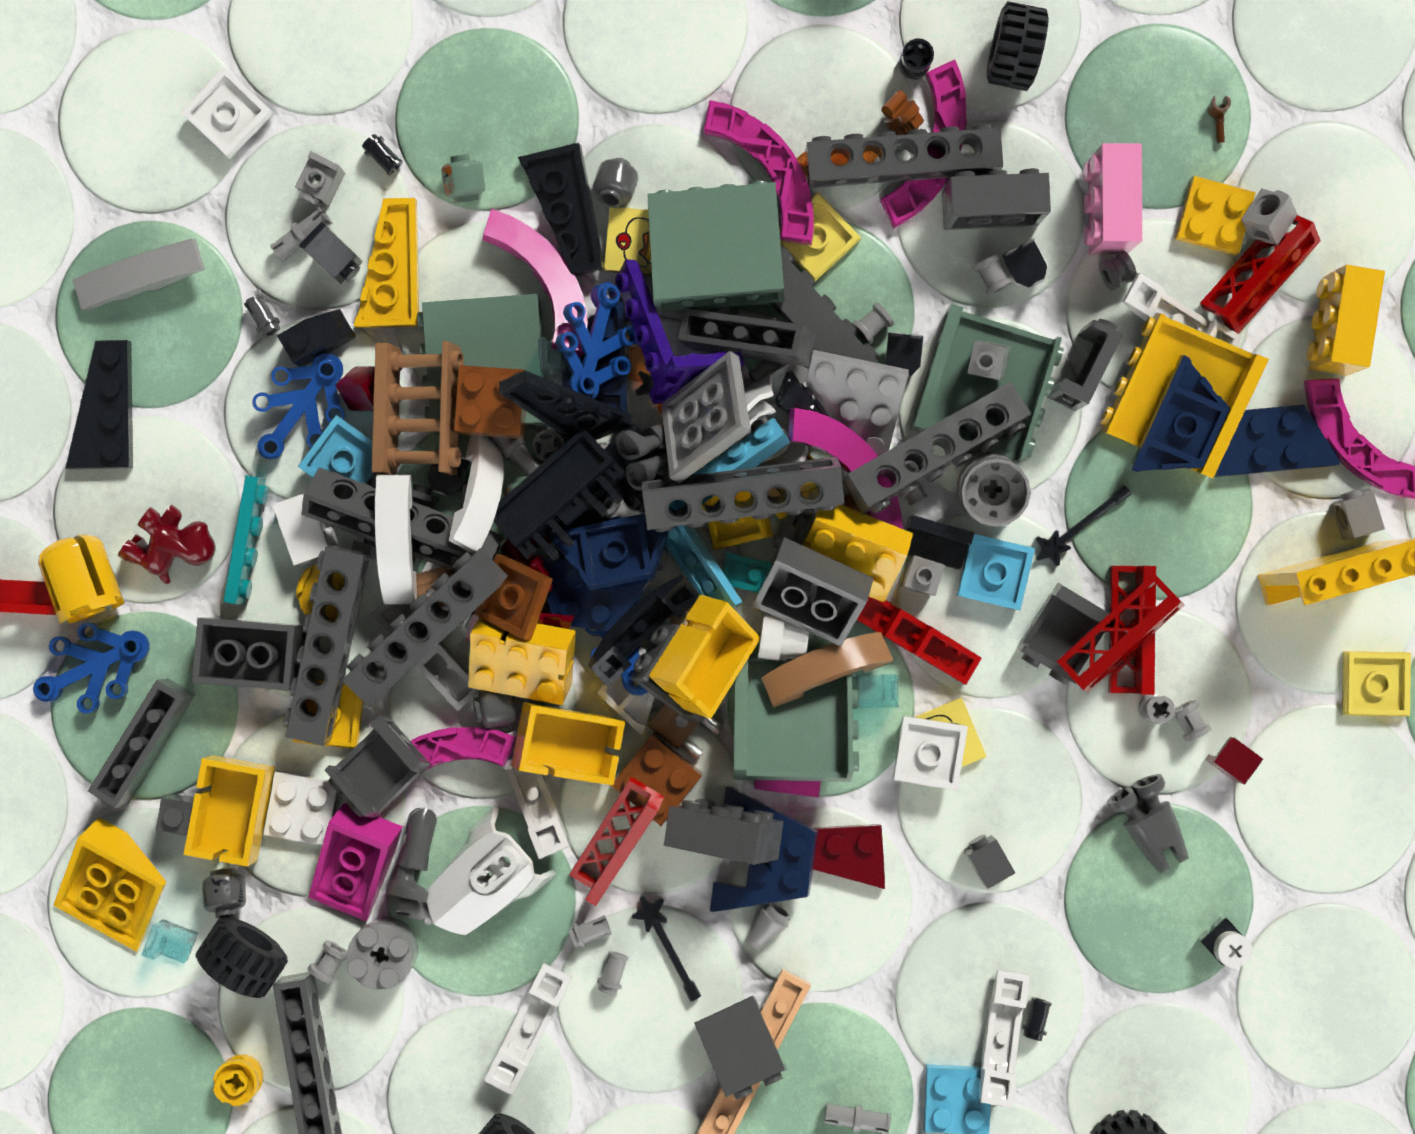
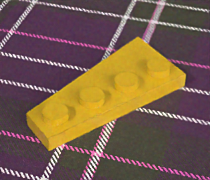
[354,198,419,328]

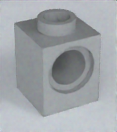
[1241,188,1298,245]
[968,340,1011,380]
[1331,489,1385,540]
[900,555,945,596]

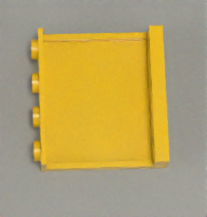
[1100,313,1269,478]
[1257,538,1415,605]

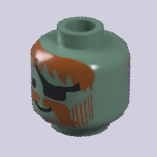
[441,154,485,203]

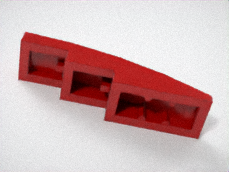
[857,597,982,685]

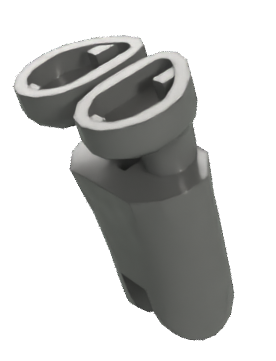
[615,423,669,491]
[1107,774,1189,873]
[386,808,437,902]

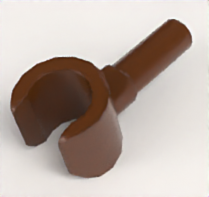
[1207,95,1231,144]

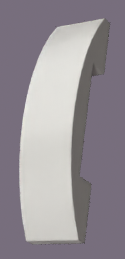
[1122,273,1242,347]
[449,435,504,554]
[375,475,417,604]
[503,729,570,859]
[484,963,572,1095]
[980,970,1030,1108]

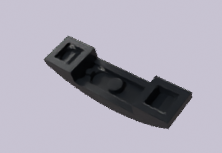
[587,575,700,687]

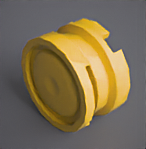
[213,1054,264,1106]

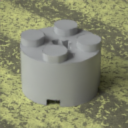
[347,917,418,989]

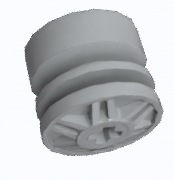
[957,453,1031,527]

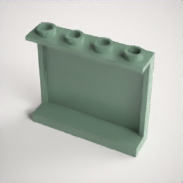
[647,181,785,313]
[417,294,546,434]
[910,303,1064,463]
[733,653,859,782]

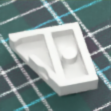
[596,646,655,735]

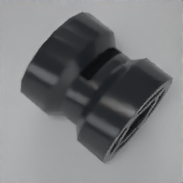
[899,38,934,80]

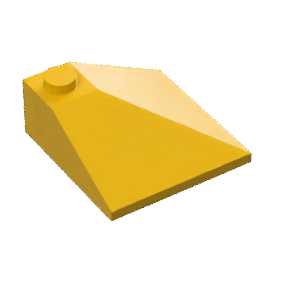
[53,817,167,952]

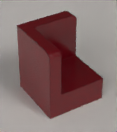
[335,366,375,411]
[1205,737,1264,785]

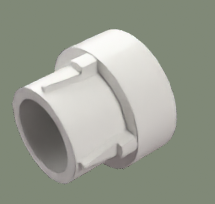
[758,611,809,661]

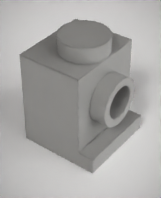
[295,151,346,207]

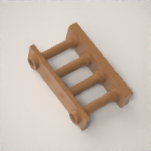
[372,341,464,475]

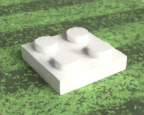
[181,66,274,159]
[893,716,968,791]
[263,771,339,845]

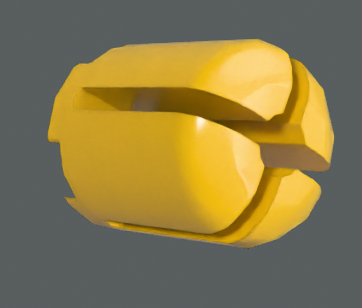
[38,534,125,624]

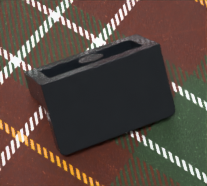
[905,515,975,570]

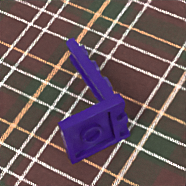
[615,260,745,404]

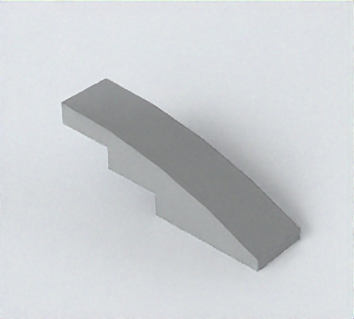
[73,239,205,311]
[372,602,479,712]

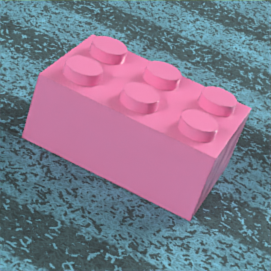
[1083,143,1142,254]

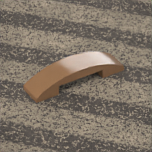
[761,632,893,708]

